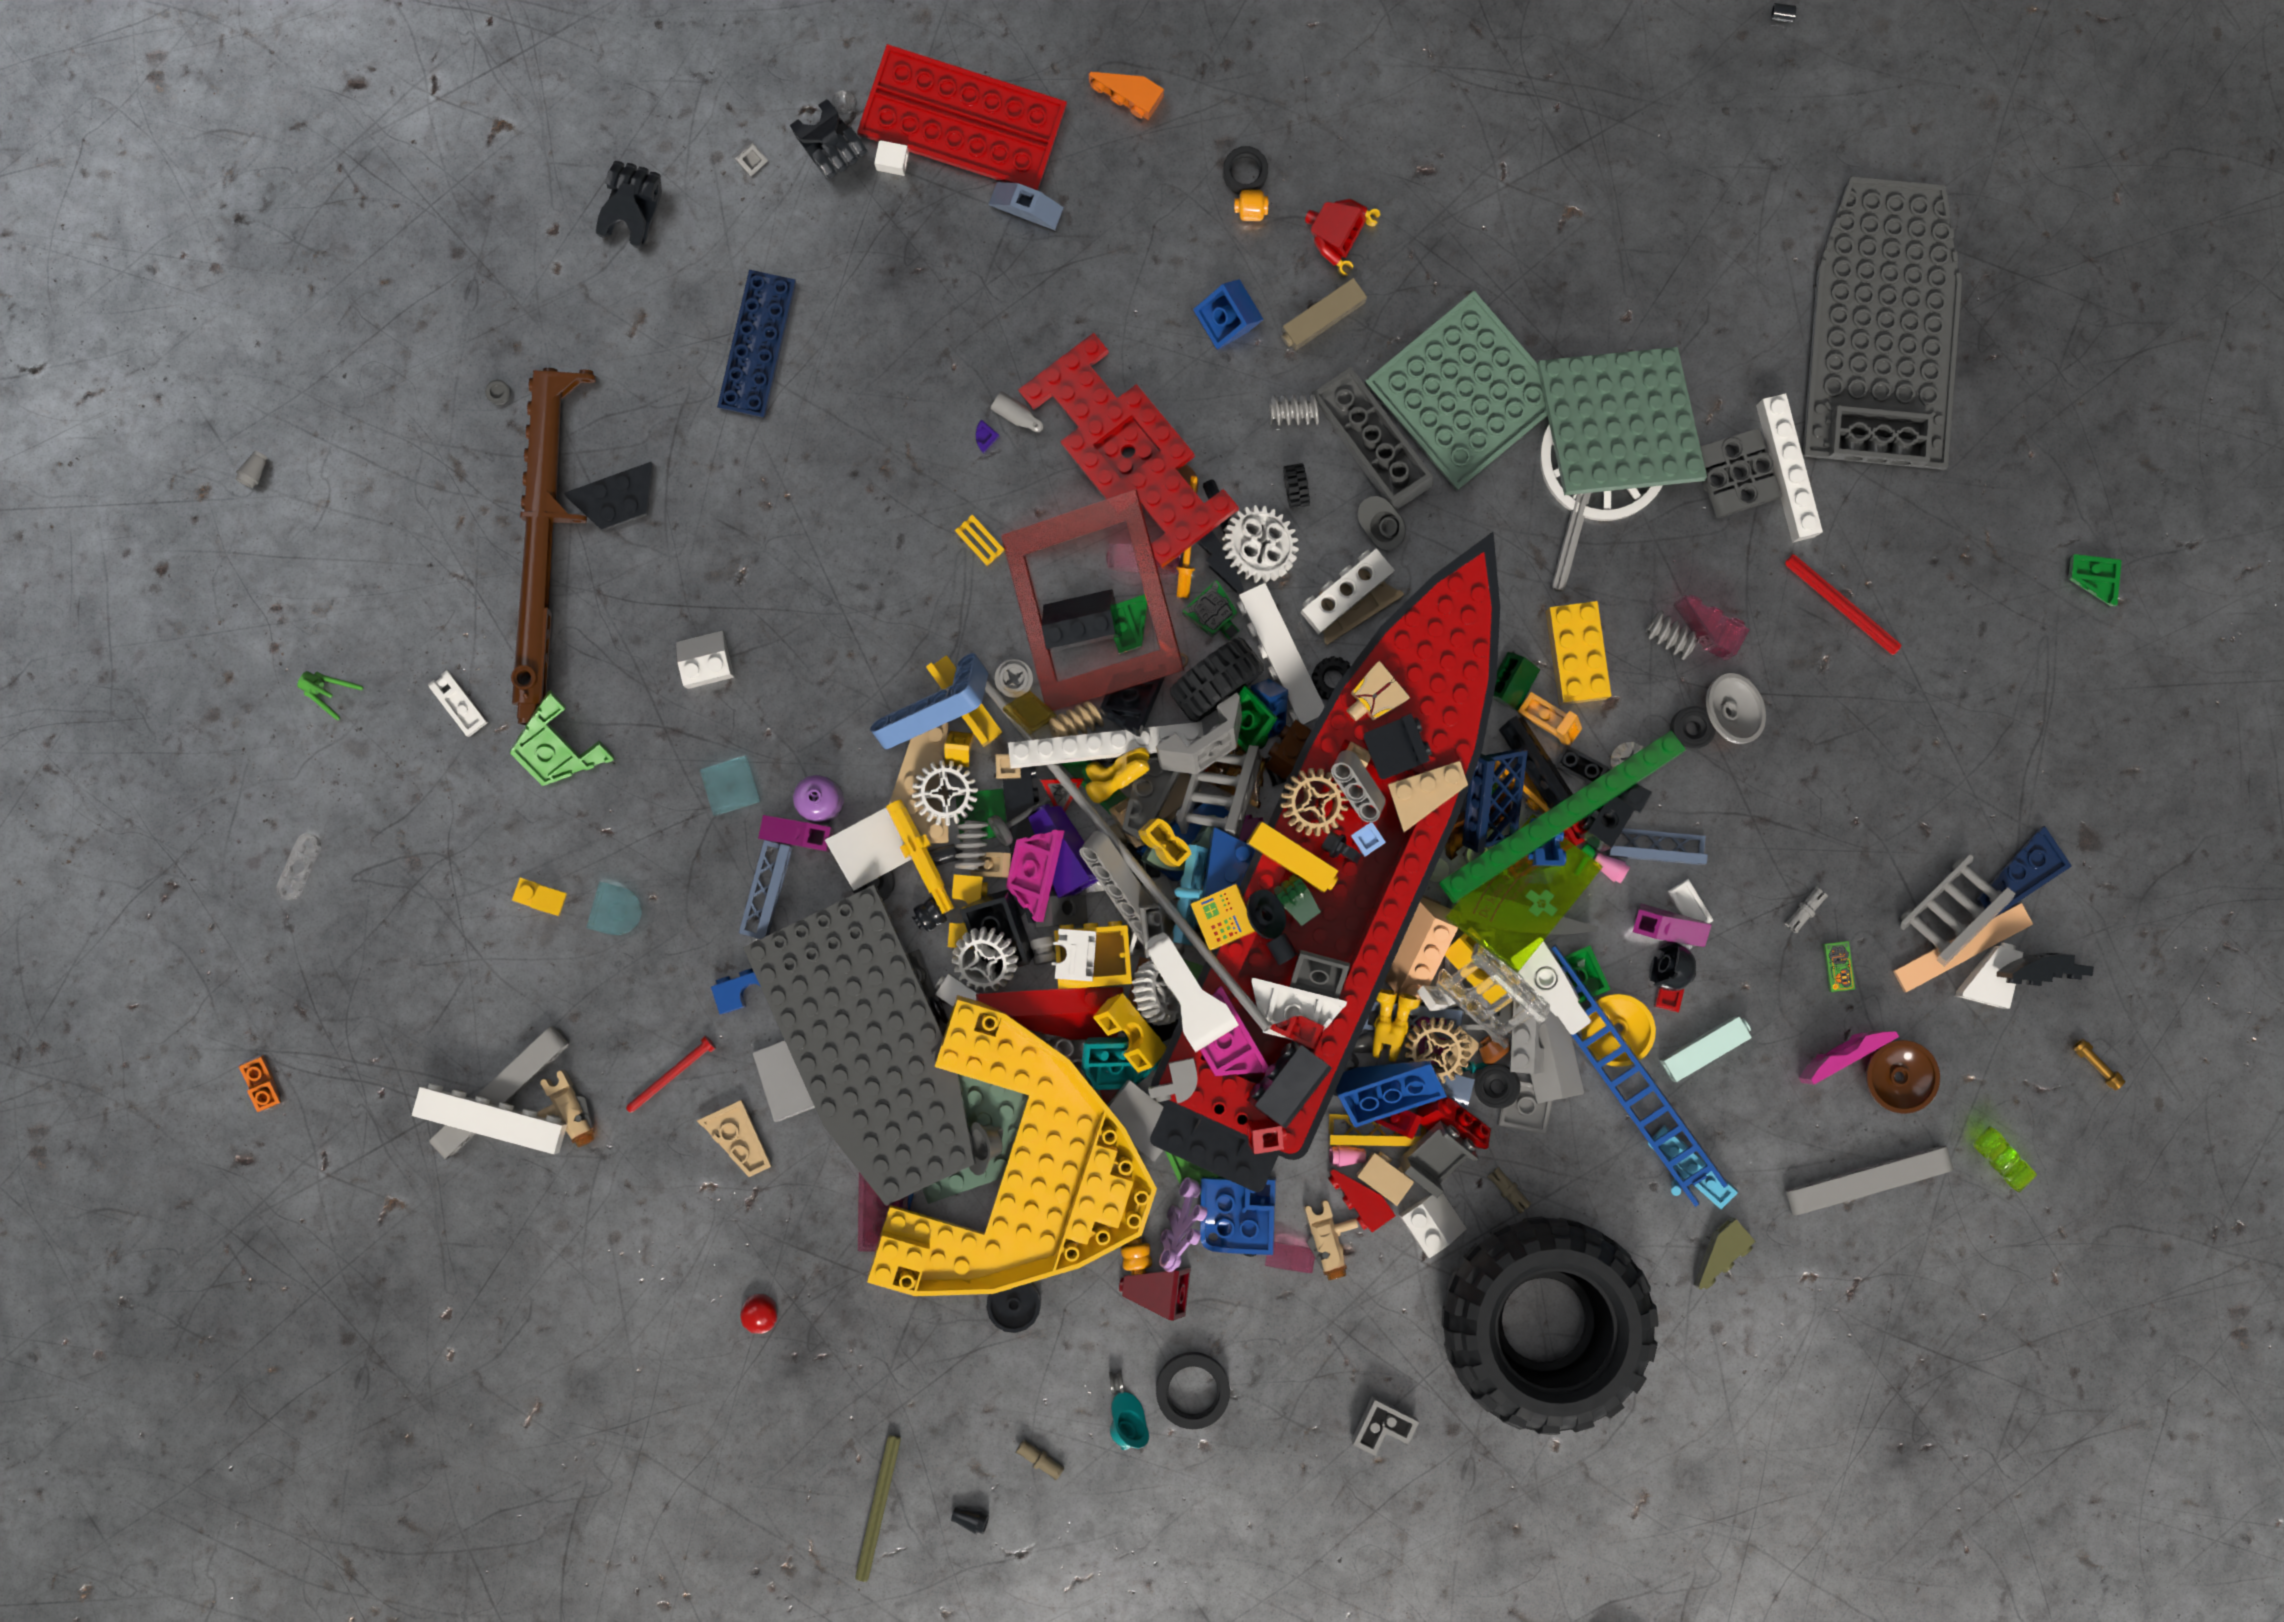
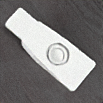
[1510,938,1591,1035]

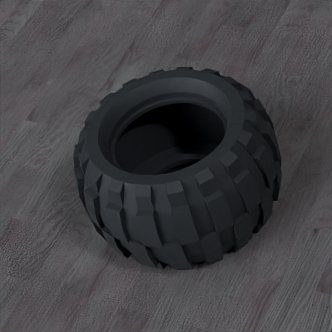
[1441,1216,1659,1435]

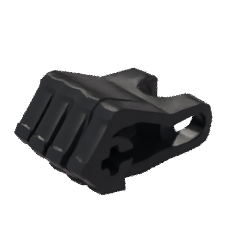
[790,99,868,179]
[596,161,662,249]

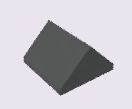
[1289,950,1350,999]

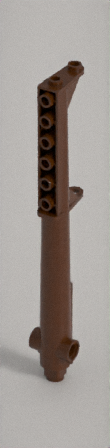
[511,368,596,725]

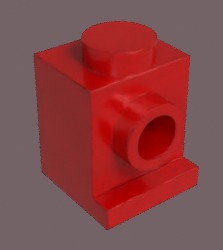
[1247,1120,1287,1154]

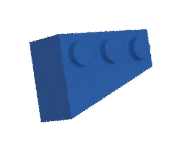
[1203,827,1256,898]

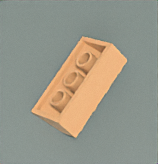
[1385,897,1461,1004]

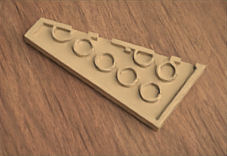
[889,722,949,844]

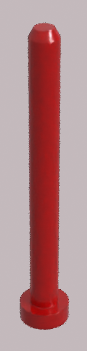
[626,1035,716,1113]

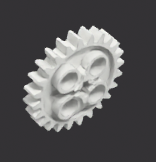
[1222,505,1299,583]

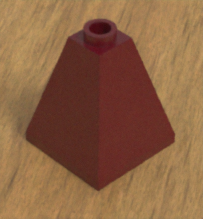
[1119,1267,1191,1321]

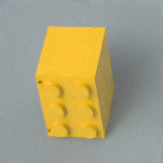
[1054,921,1132,989]

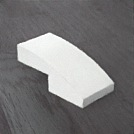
[1417,980,1468,1011]

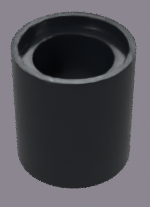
[1266,933,1298,965]

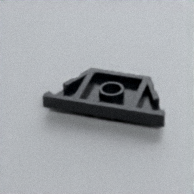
[564,462,654,531]
[1100,664,1167,737]

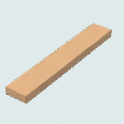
[1893,903,2033,992]

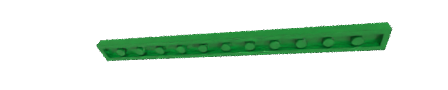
[1439,731,1686,904]

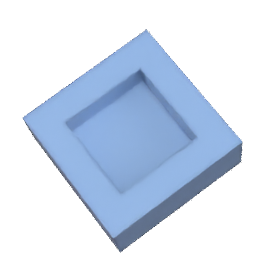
[1351,822,1386,857]

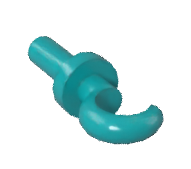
[1453,1061,1488,1074]

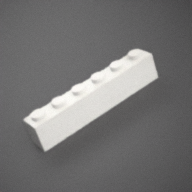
[1756,393,1823,543]
[1236,583,1325,725]
[411,1083,567,1154]

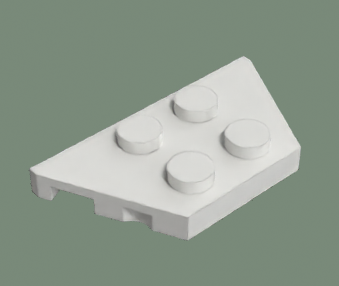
[1251,978,1347,1040]

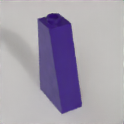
[1028,804,1099,898]

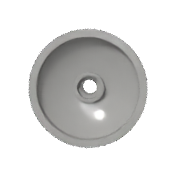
[1706,673,1766,744]

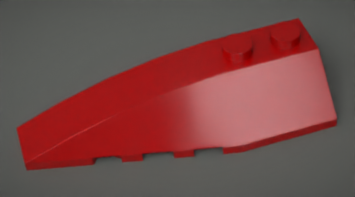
[976,987,1124,1040]

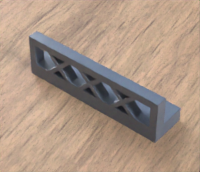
[1606,828,1708,865]
[739,840,793,939]
[1363,999,1464,1039]

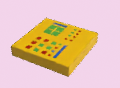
[1191,884,1255,950]

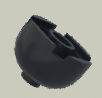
[1649,942,1696,991]

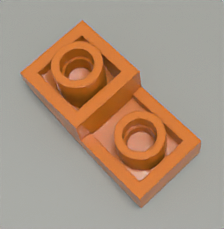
[238,1055,281,1112]

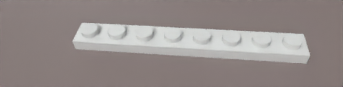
[1008,722,1204,769]

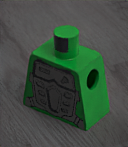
[1182,580,1240,641]

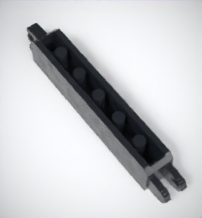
[1002,740,1039,923]

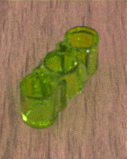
[1972,1126,2037,1193]

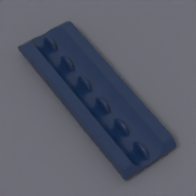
[717,269,796,418]

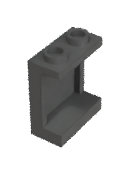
[1399,1120,1479,1198]

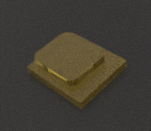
[1002,690,1057,735]

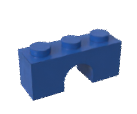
[711,968,761,1014]

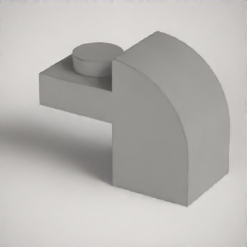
[1148,1057,1197,1104]

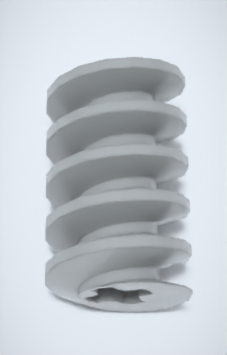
[1269,394,1319,426]
[1645,610,1700,660]
[954,820,989,871]

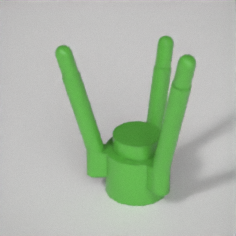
[297,671,363,720]

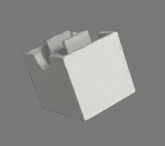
[1052,929,1097,982]

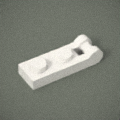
[428,670,488,737]

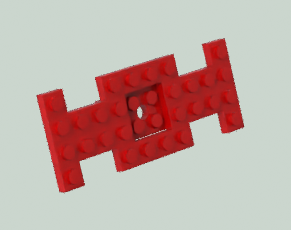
[1018,333,1239,568]

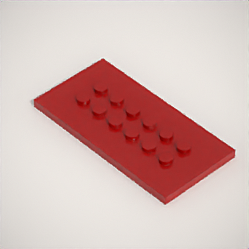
[857,44,1067,191]

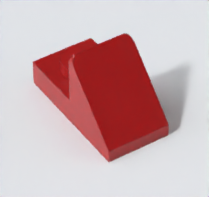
[1374,1110,1423,1140]

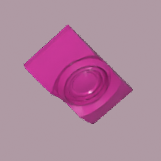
[1799,1031,1899,1085]

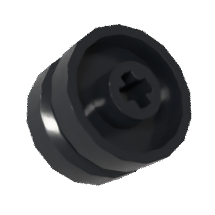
[986,1282,1042,1333]

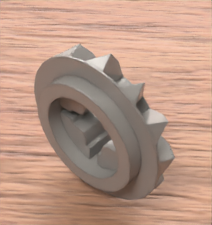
[995,659,1033,698]

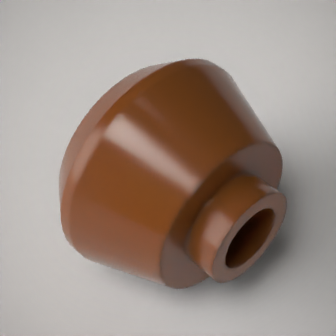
[1479,1034,1511,1065]

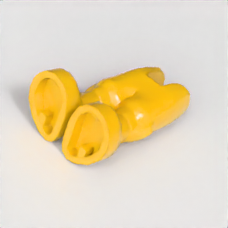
[1086,747,1150,804]
[1372,989,1421,1062]

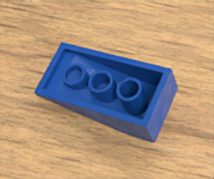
[1337,1061,1447,1127]

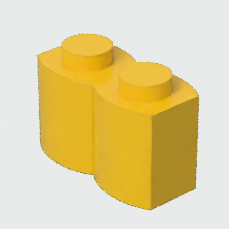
[1138,818,1191,867]

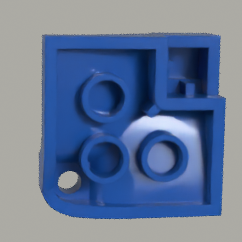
[1200,1177,1276,1255]

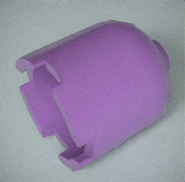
[793,775,844,824]

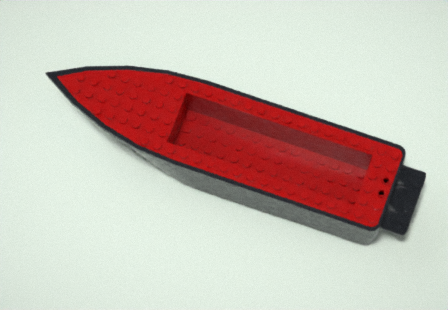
[1150,532,1500,1192]

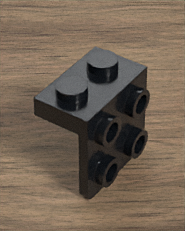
[1363,714,1432,779]

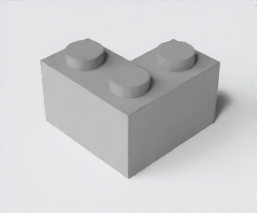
[1351,1395,1419,1456]

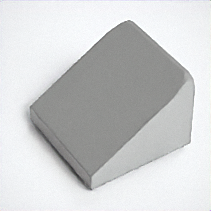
[732,141,768,176]

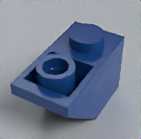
[1251,678,1288,739]

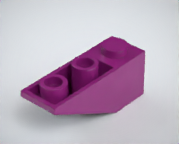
[758,815,834,852]
[1632,903,1712,947]

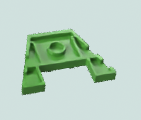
[510,690,614,786]

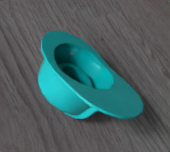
[1110,1392,1150,1450]

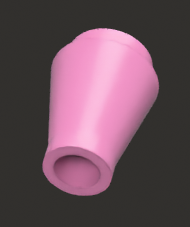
[1592,852,1630,884]
[1329,1145,1366,1168]

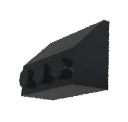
[1042,589,1122,652]
[960,889,1034,973]
[1247,1040,1332,1129]

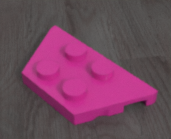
[1006,829,1064,922]
[1200,986,1268,1076]

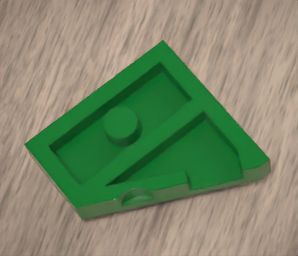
[2068,554,2122,607]
[1114,593,1148,655]

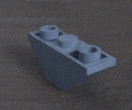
[989,182,1064,230]

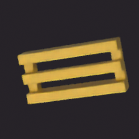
[955,515,1005,566]

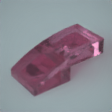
[1264,1242,1315,1273]

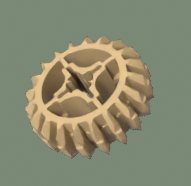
[1280,768,1348,836]
[1405,1017,1471,1083]

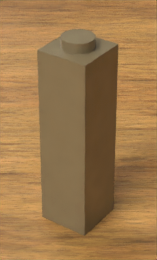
[1281,278,1367,351]

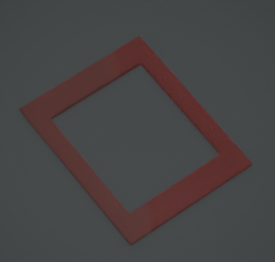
[1001,490,1185,713]

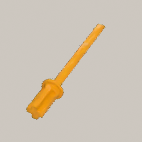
[1176,476,1198,598]

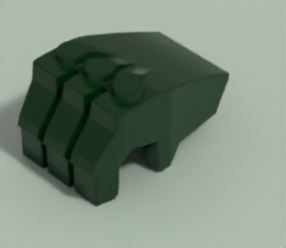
[1273,874,1321,926]

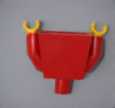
[1305,199,1380,277]

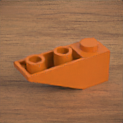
[1089,72,1164,120]

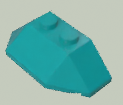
[1081,1037,1161,1090]

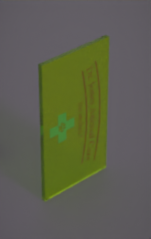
[1446,814,1603,973]

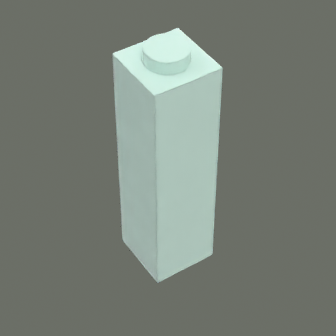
[1659,1016,1752,1082]

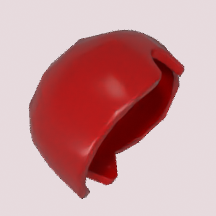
[740,1294,778,1334]

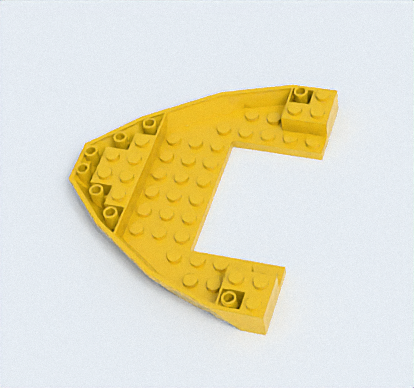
[867,995,1157,1296]

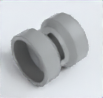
[1029,936,1056,965]

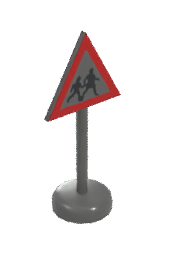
[988,778,1084,847]

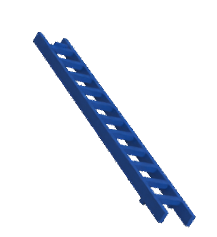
[1551,944,1728,1207]

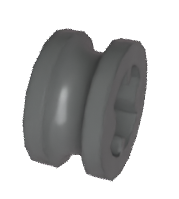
[1109,1370,1124,1394]

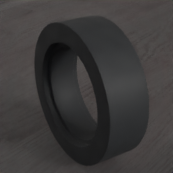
[1156,1352,1230,1430]

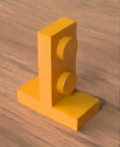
[1518,692,1582,746]

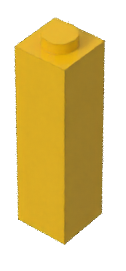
[1246,822,1338,892]

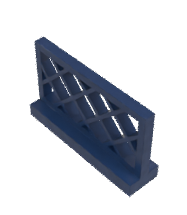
[1462,748,1528,853]

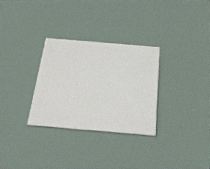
[825,808,911,891]

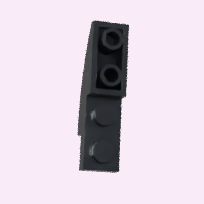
[1554,744,1652,814]
[1996,953,2094,986]

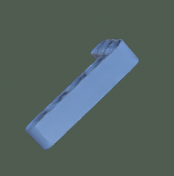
[870,653,988,749]

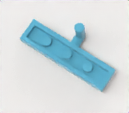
[1173,844,1208,946]
[1648,1125,1738,1209]

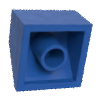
[1193,279,1264,350]

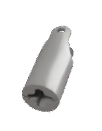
[990,391,1043,432]

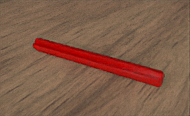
[1785,554,1902,655]

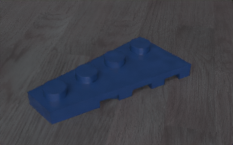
[1976,826,2072,918]

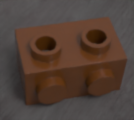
[1265,719,1312,780]

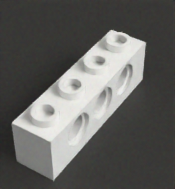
[1300,548,1395,635]

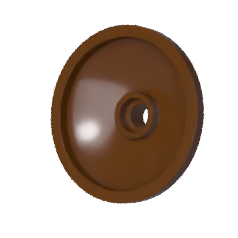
[1866,1040,1940,1114]

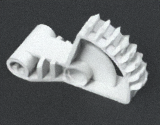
[1145,933,1239,1052]

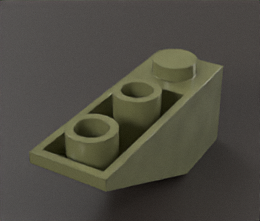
[1693,1217,1756,1290]

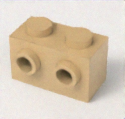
[1356,1151,1414,1206]

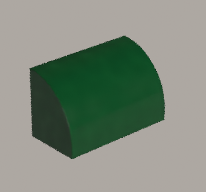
[1493,652,1541,711]

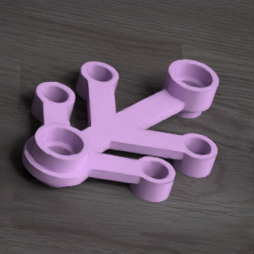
[1159,1177,1207,1272]

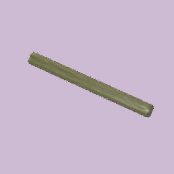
[855,1435,901,1582]

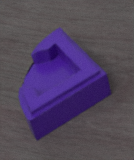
[976,419,1000,454]

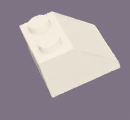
[676,631,734,689]
[1399,1193,1467,1258]

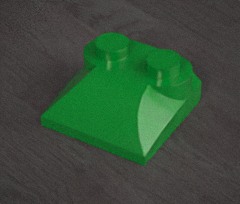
[1218,686,1277,753]
[1557,945,1611,1003]

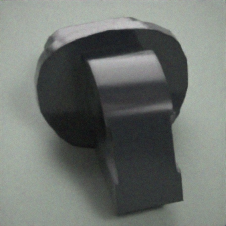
[1321,831,1362,863]

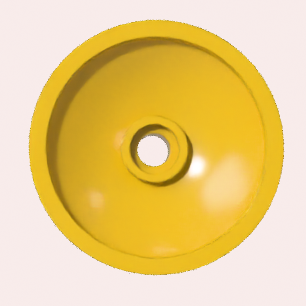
[1581,994,1656,1067]

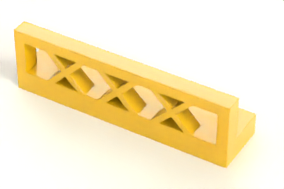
[926,655,1003,747]
[1328,1114,1426,1146]

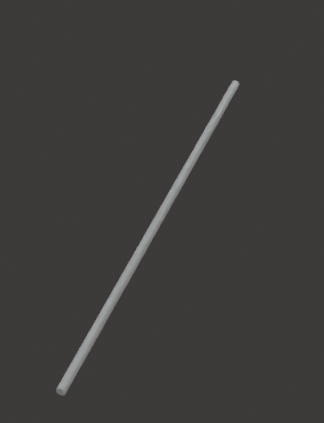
[985,680,1272,1032]

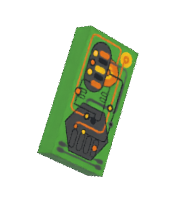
[1823,941,1855,992]

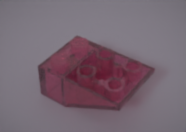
[1674,594,1750,661]

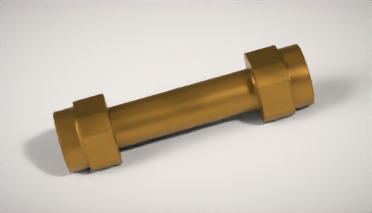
[2073,1038,2126,1091]

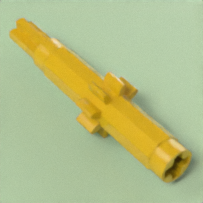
[886,799,954,914]

